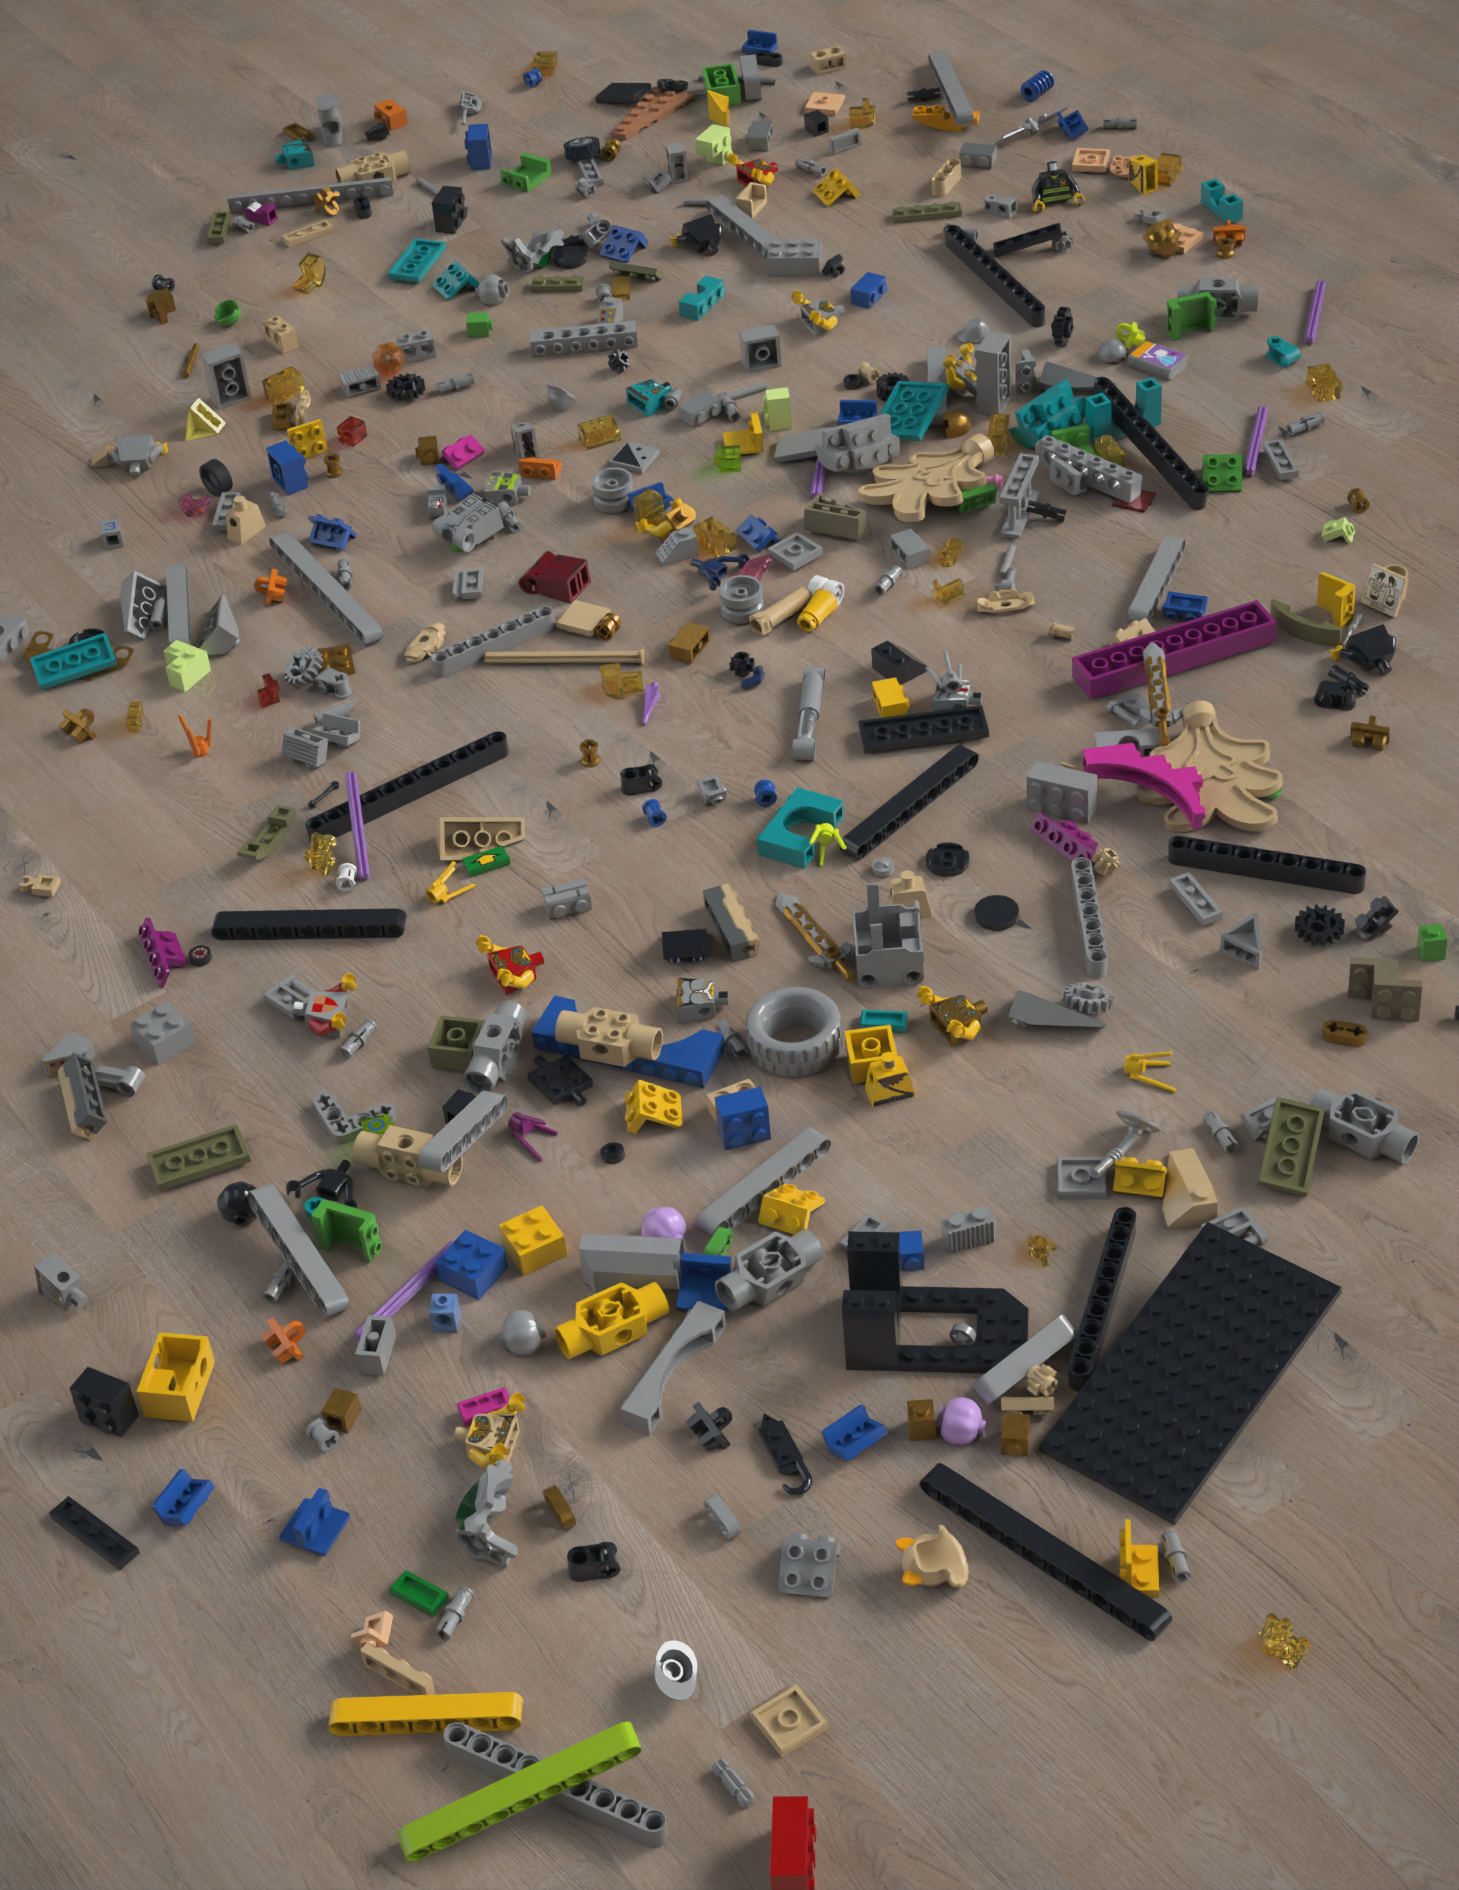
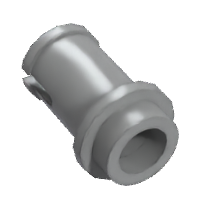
[233,216,255,233]
[664,389,683,409]

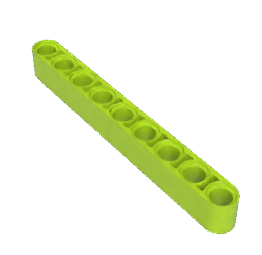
[397,1722,642,1862]

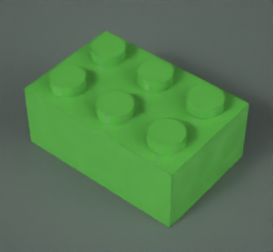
[702,63,741,106]

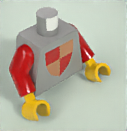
[293,973,356,1038]

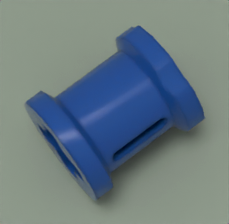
[642,799,667,827]

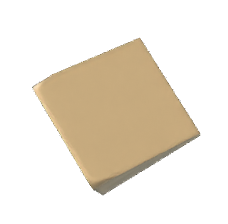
[91,445,111,468]

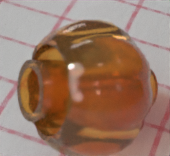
[372,342,406,376]

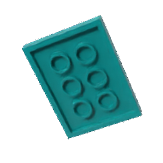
[879,381,949,441]

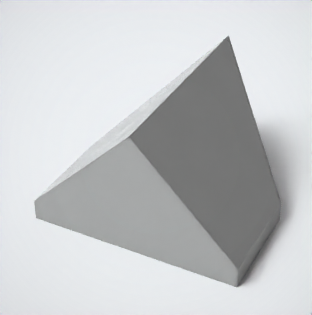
[1220,912,1262,970]

